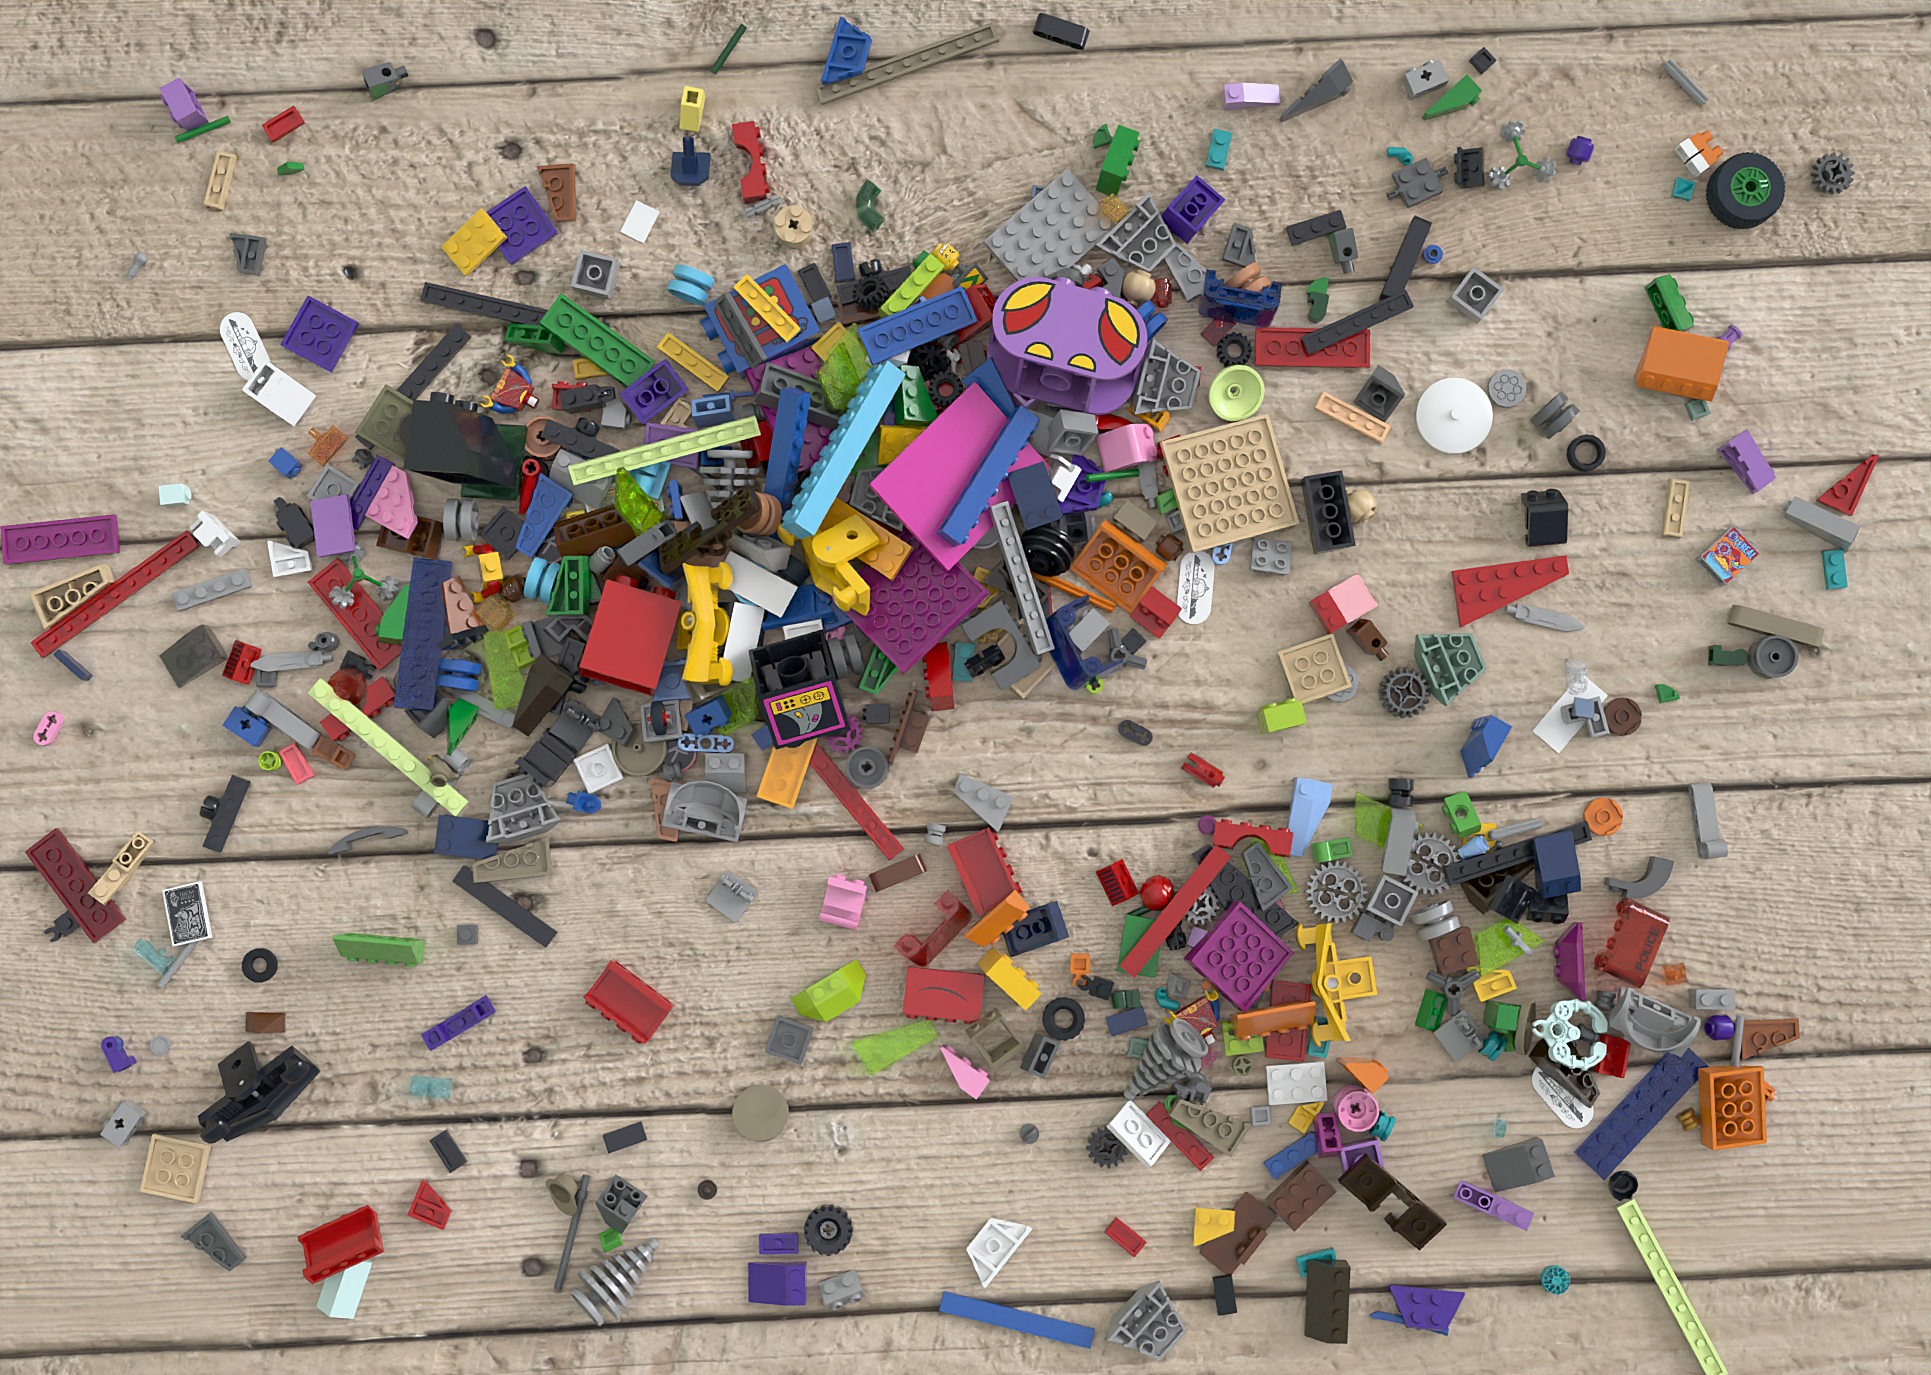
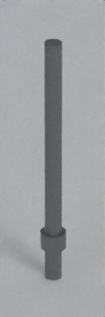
[554,1174,590,1290]

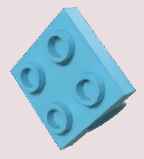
[623,461,672,500]

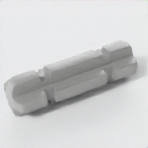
[744,194,781,218]

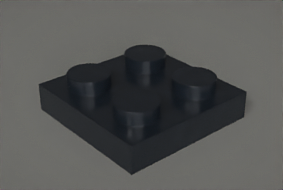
[479,506,524,560]

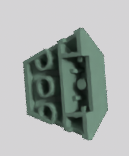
[1414,633,1487,707]

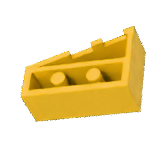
[977,946,1041,1011]

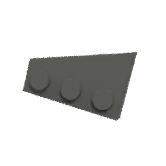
[1242,842,1293,912]

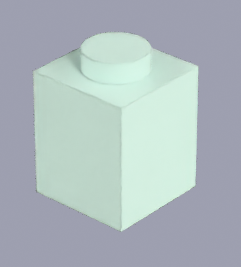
[159,483,191,507]

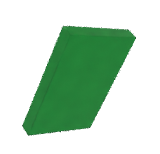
[1117,914,1161,978]

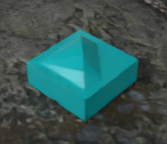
[1671,177,1696,201]

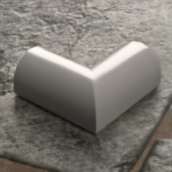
[1560,696,1610,738]

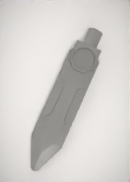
[1137,462,1159,509]
[1505,604,1585,632]
[250,650,333,672]
[452,690,515,729]

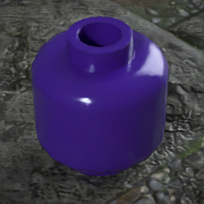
[1566,136,1594,166]
[1704,1015,1735,1041]

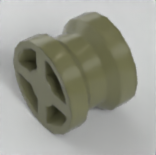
[1232,1055,1253,1076]

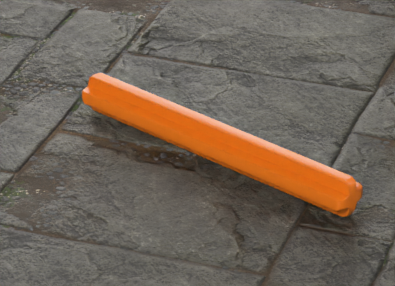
[1030,570,1116,613]

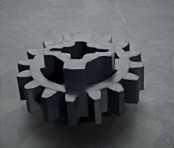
[907,342,949,380]
[1086,1125,1128,1169]

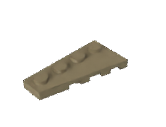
[472,837,552,883]
[1167,1098,1251,1157]

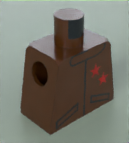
[600,545,649,590]
[1346,619,1389,661]

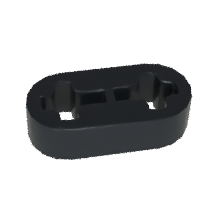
[1118,720,1153,746]

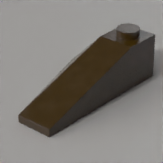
[512,653,574,737]
[1460,859,1535,915]
[1528,1031,1600,1108]

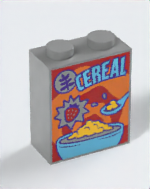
[1695,526,1760,587]

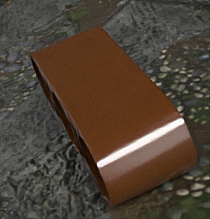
[869,853,927,892]

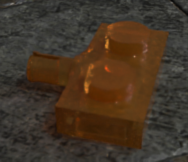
[308,425,349,467]

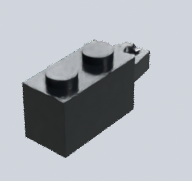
[560,384,616,414]
[274,497,315,549]

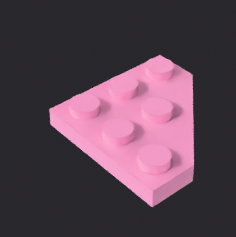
[365,465,418,539]

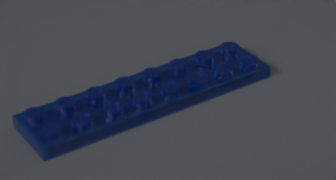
[394,557,453,711]
[1574,1048,1709,1180]

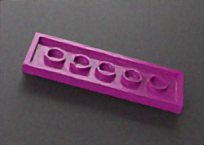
[0,514,120,565]

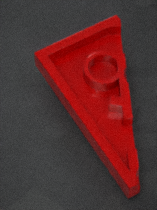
[1816,454,1879,517]

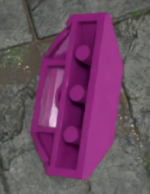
[1553,922,1586,1001]

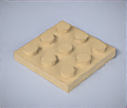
[983,618,1064,699]
[1278,633,1352,705]
[140,1133,211,1203]

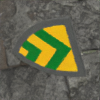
[952,262,988,291]

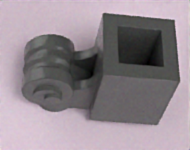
[1350,911,1394,942]

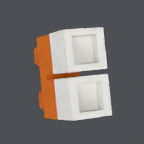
[1674,130,1724,178]

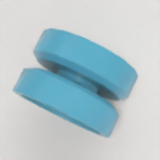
[666,264,715,306]
[524,557,561,604]

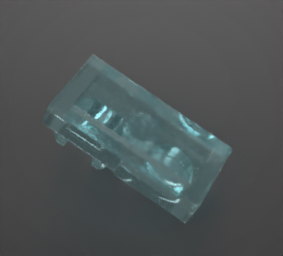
[134,938,173,975]
[410,1075,452,1099]

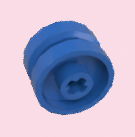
[1137,300,1168,343]
[435,658,482,691]

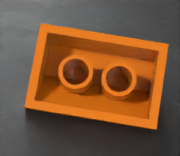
[964,890,1030,947]
[1336,1057,1390,1094]

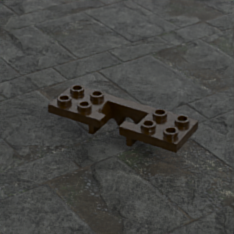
[658,484,758,575]
[1338,1153,1447,1251]

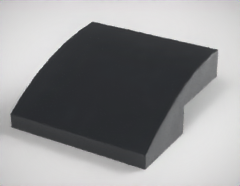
[1489,875,1536,924]

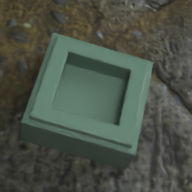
[1684,399,1711,421]
[1127,1037,1149,1059]

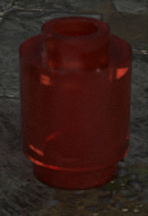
[1153,278,1172,308]

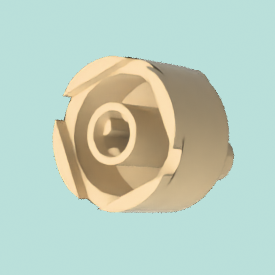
[774,205,814,248]

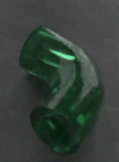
[855,179,885,233]

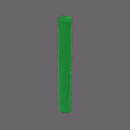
[175,116,231,143]
[1086,469,1140,482]

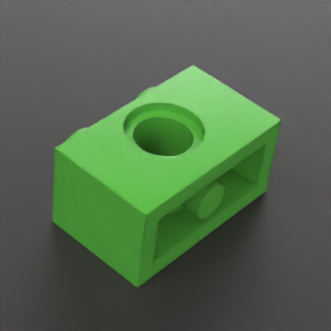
[1442,791,1481,839]

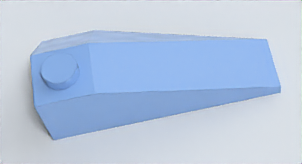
[1287,778,1333,857]

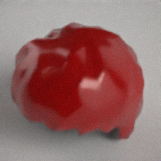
[1139,875,1174,911]

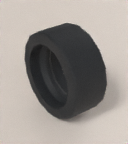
[1566,434,1606,472]

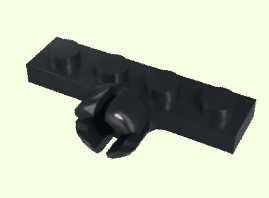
[836,259,912,304]
[541,417,620,459]
[549,636,590,715]
[200,774,251,853]

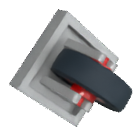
[640,699,683,743]

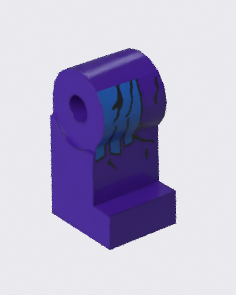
[101,1036,137,1073]

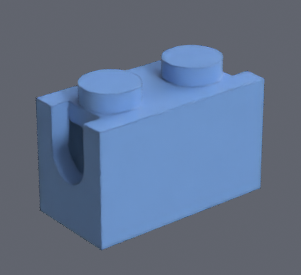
[691,394,735,428]

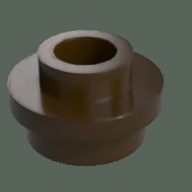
[698,1180,717,1200]

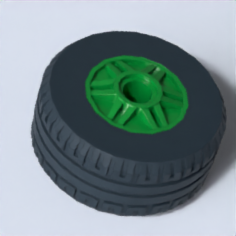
[1706,152,1786,229]

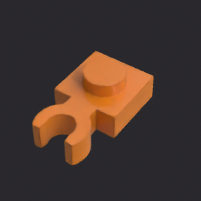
[1070,953,1090,987]

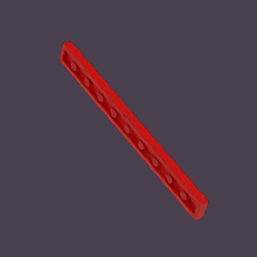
[30,530,200,658]

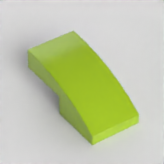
[503,625,535,670]

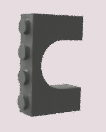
[960,600,1041,691]

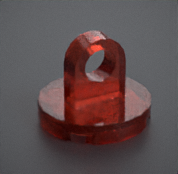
[328,668,367,705]

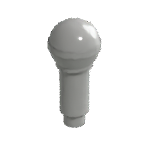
[127,252,148,279]

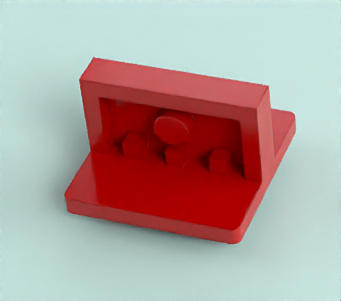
[1130,587,1182,639]

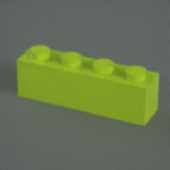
[878,253,945,318]

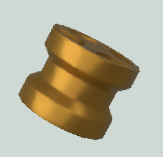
[1675,1108,1701,1131]

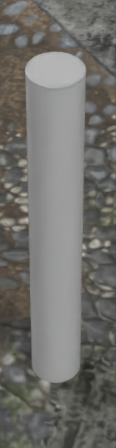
[157,941,199,988]
[1731,1014,1745,1066]

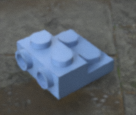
[653,658,691,701]

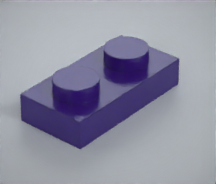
[759,1233,799,1254]

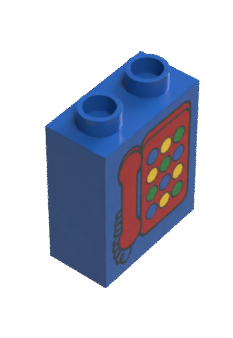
[700,264,822,380]

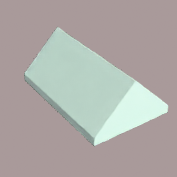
[316,1260,373,1319]

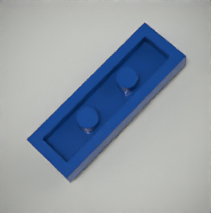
[1263,1131,1318,1180]

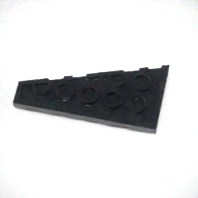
[1192,844,1299,937]

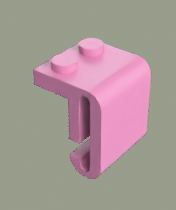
[1096,424,1158,472]
[819,874,868,930]

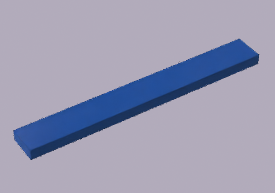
[939,1291,1095,1349]

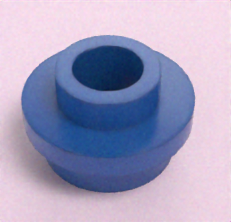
[1423,245,1443,264]

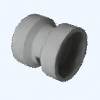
[924,823,946,845]

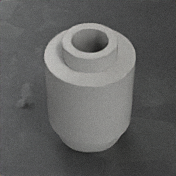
[589,546,615,574]

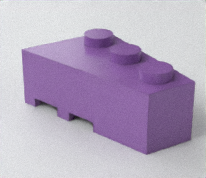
[1717,429,1776,494]

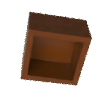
[1429,926,1480,975]

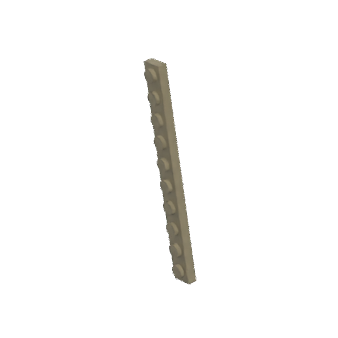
[815,22,999,105]

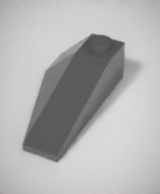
[1279,58,1353,122]

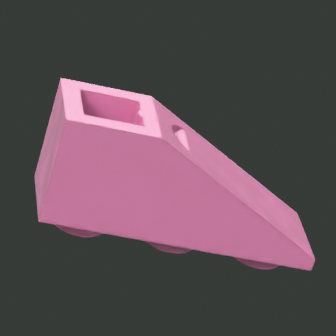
[941,1045,990,1099]

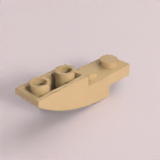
[88,831,154,906]

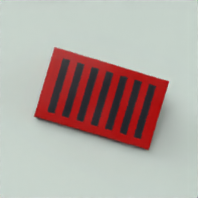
[222,640,262,685]
[1096,859,1139,906]

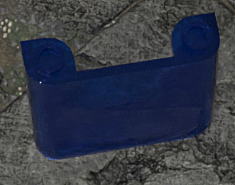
[1197,269,1282,327]

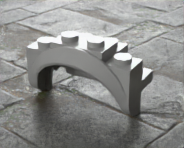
[662,781,747,842]
[1609,985,1701,1057]

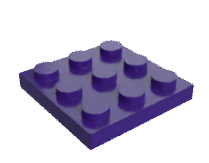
[487,186,559,265]
[280,296,359,373]

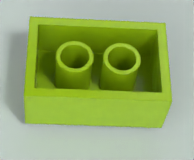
[1256,698,1307,734]

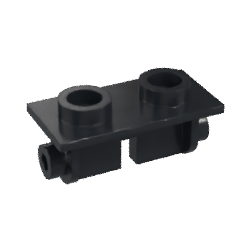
[964,644,1005,678]
[1166,919,1186,951]

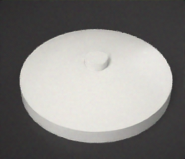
[1415,378,1493,454]

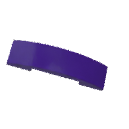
[421,995,496,1051]

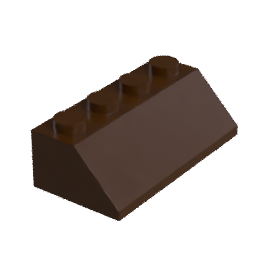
[554,500,637,559]

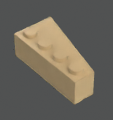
[29,564,115,629]

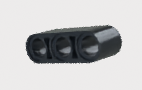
[1032,13,1090,50]

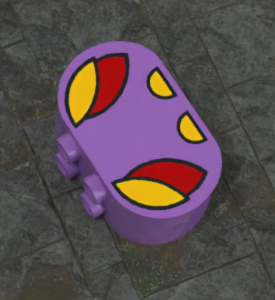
[987,277,1147,415]

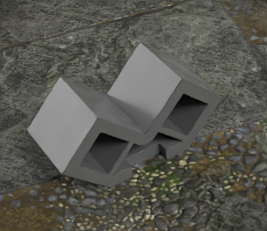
[1097,257,1124,298]
[543,614,593,643]

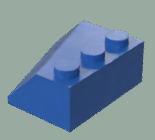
[1461,715,1512,779]

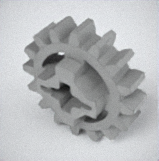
[1185,886,1220,924]

